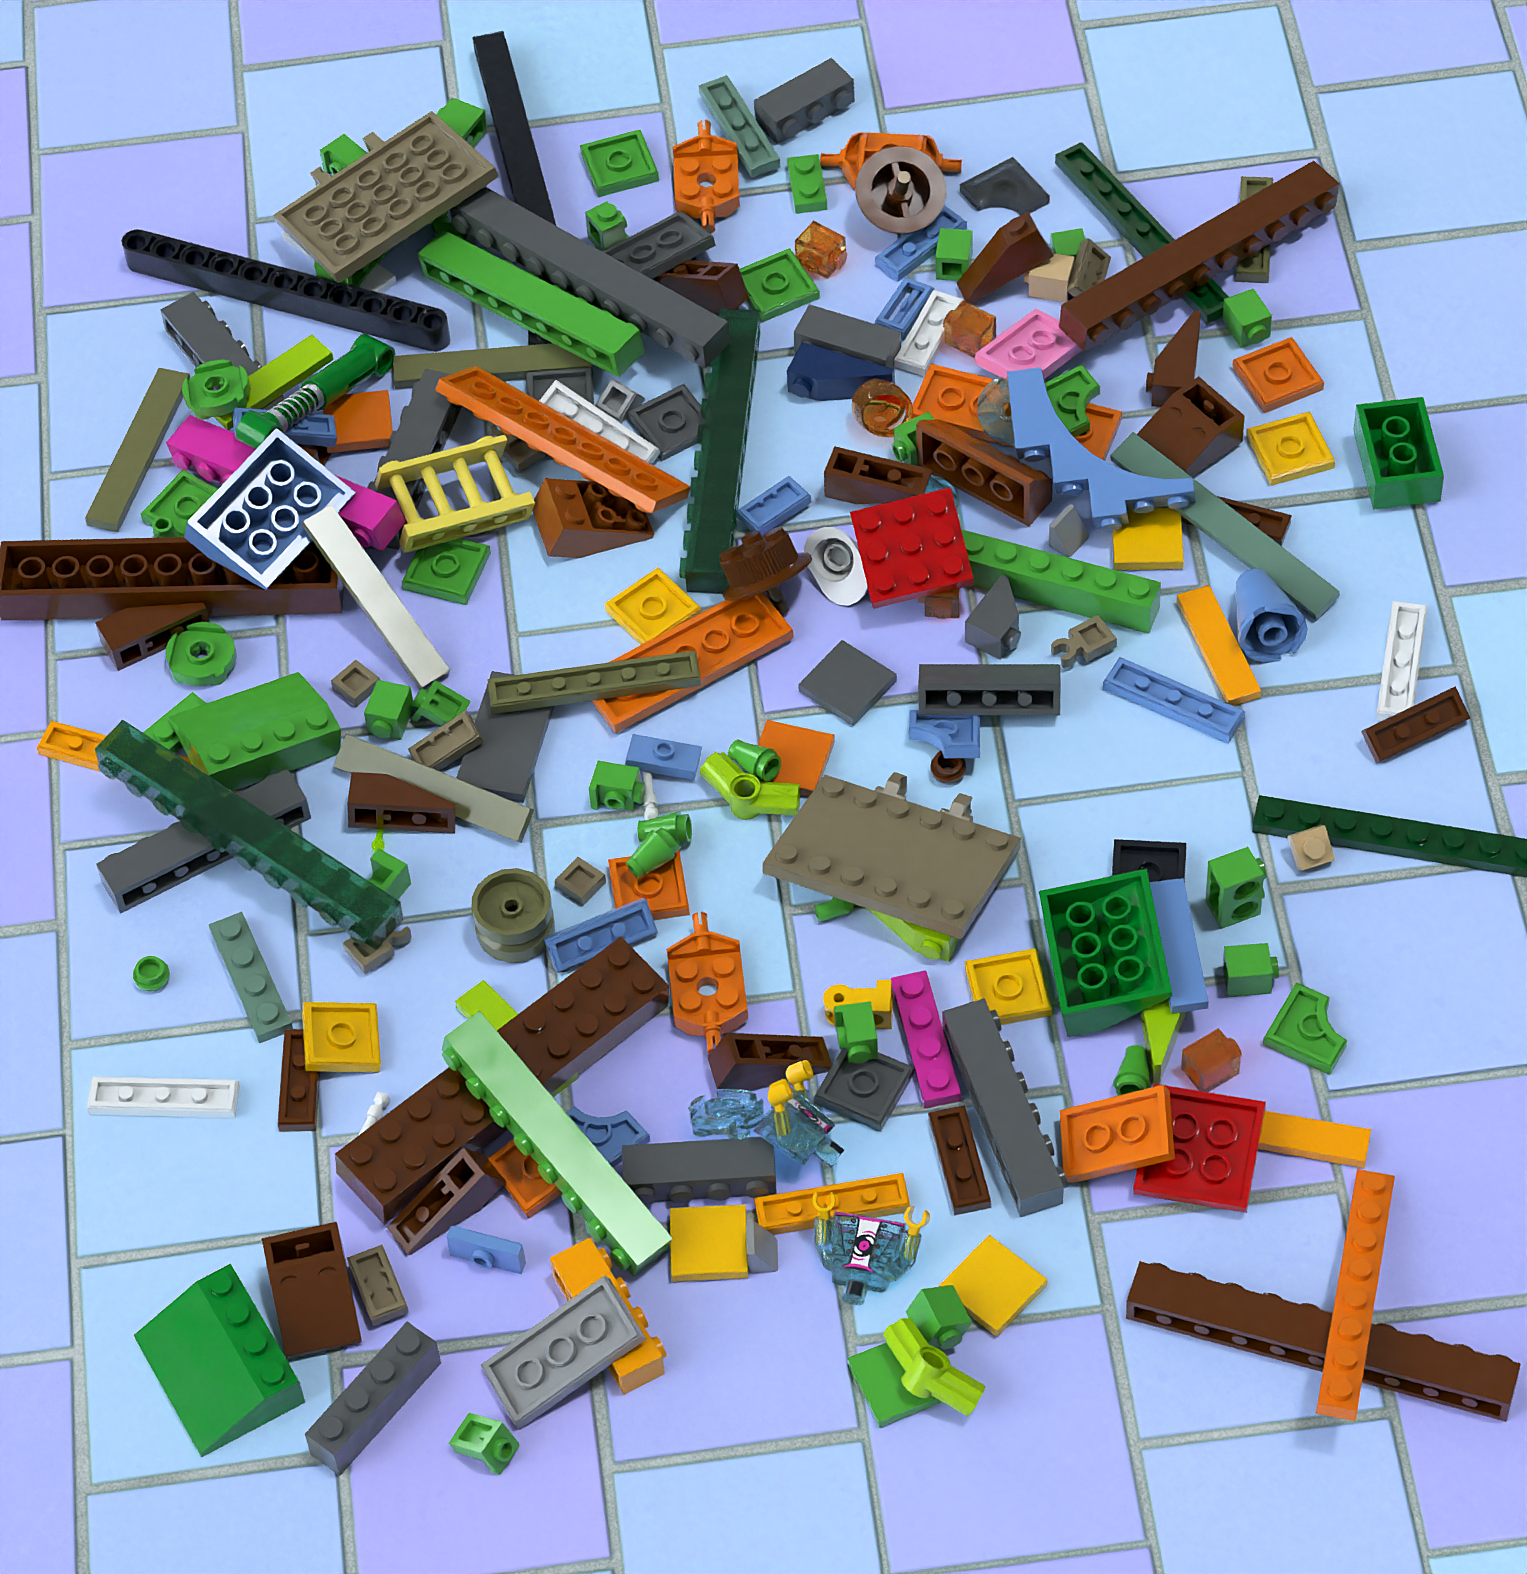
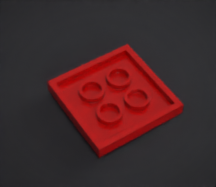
[850,487,975,609]
[1133,1083,1266,1213]

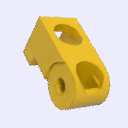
[823,980,893,1029]

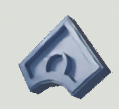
[909,710,980,758]
[566,1106,650,1168]

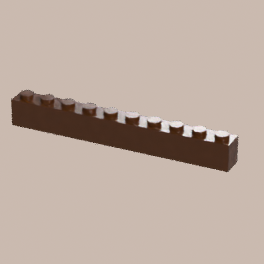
[1059,160,1340,352]
[1126,1261,1521,1422]

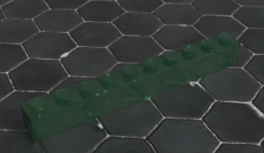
[679,309,761,594]
[95,719,404,950]

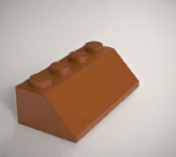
[916,420,1053,527]

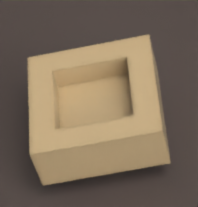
[1288,825,1335,871]

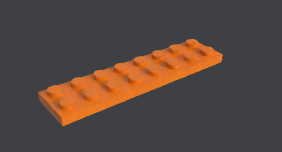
[435,366,691,513]

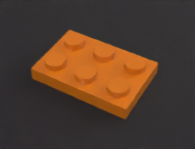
[1060,1085,1175,1184]

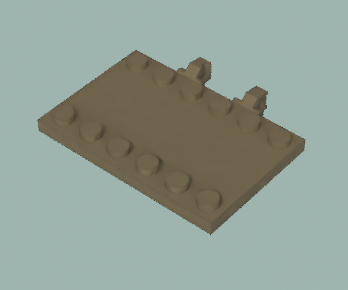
[273,111,499,283]
[762,772,1021,940]

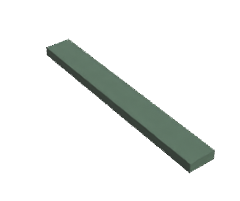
[1110,432,1340,620]

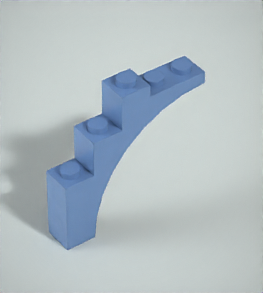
[1007,367,1196,531]

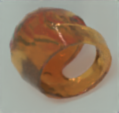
[851,378,913,437]

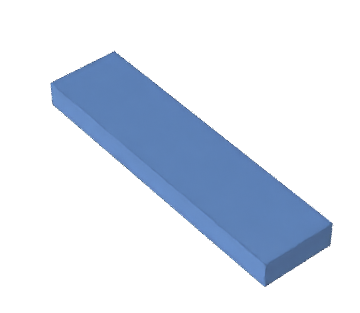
[1103,657,1245,744]
[1150,878,1209,1013]

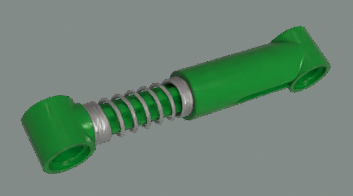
[236,334,395,450]

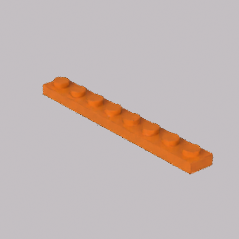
[1316,1169,1395,1421]

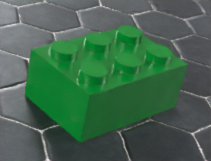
[1353,397,1444,509]

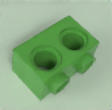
[1205,846,1267,929]

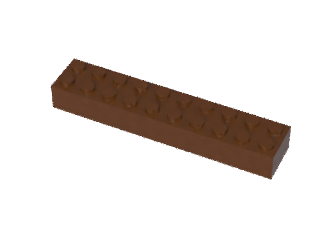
[0,537,344,621]
[335,936,670,1225]

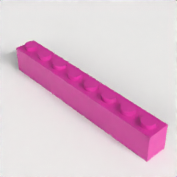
[166,415,406,551]

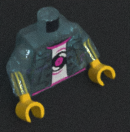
[754,1060,845,1168]
[812,1191,930,1306]

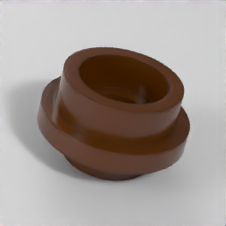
[930,751,966,783]

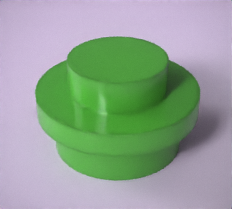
[133,956,170,991]

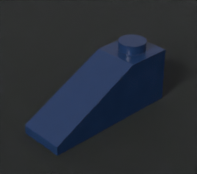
[786,342,895,401]

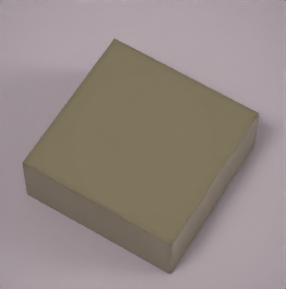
[331,660,380,707]
[555,857,606,906]

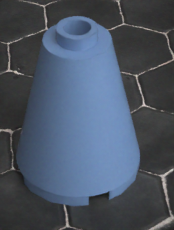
[1236,569,1308,662]

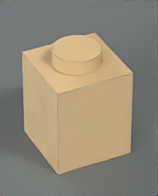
[1024,253,1074,303]

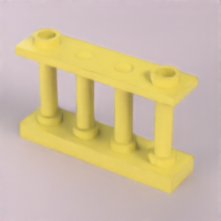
[375,435,535,553]

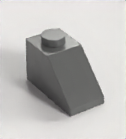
[965,574,1021,660]

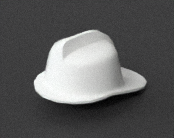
[804,527,868,606]

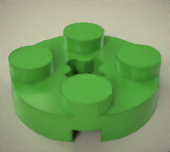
[182,360,251,420]
[166,622,237,686]

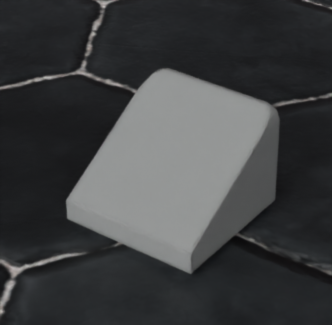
[595,378,645,423]
[1049,504,1089,557]
[746,1221,778,1273]

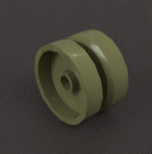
[471,868,555,963]

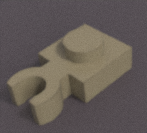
[490,425,546,473]
[1051,615,1117,668]
[343,914,412,974]

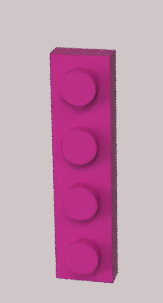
[890,970,961,1109]

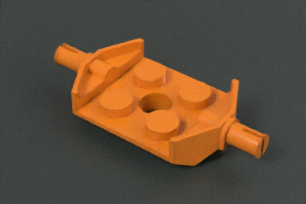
[673,120,740,234]
[820,132,962,191]
[667,912,748,1056]

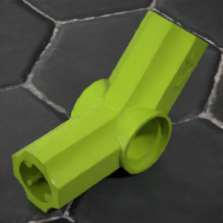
[700,752,801,820]
[883,1318,986,1416]

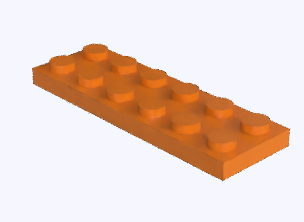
[909,364,1122,461]
[591,592,794,733]

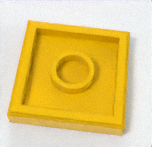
[1246,411,1335,486]
[1112,508,1184,570]
[605,567,702,645]
[965,948,1052,1025]
[302,1002,381,1072]
[670,1204,748,1282]
[939,1235,1048,1337]

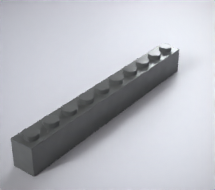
[449,187,730,369]

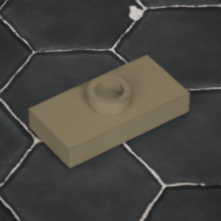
[1067,238,1111,297]
[408,710,484,771]
[347,1244,409,1326]

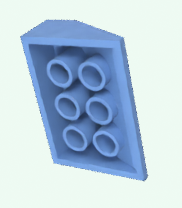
[184,428,356,590]

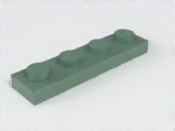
[698,75,781,178]
[208,911,293,1044]

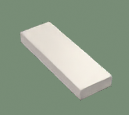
[894,290,964,377]

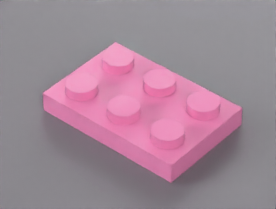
[975,308,1082,381]

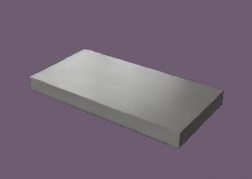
[481,1275,646,1429]

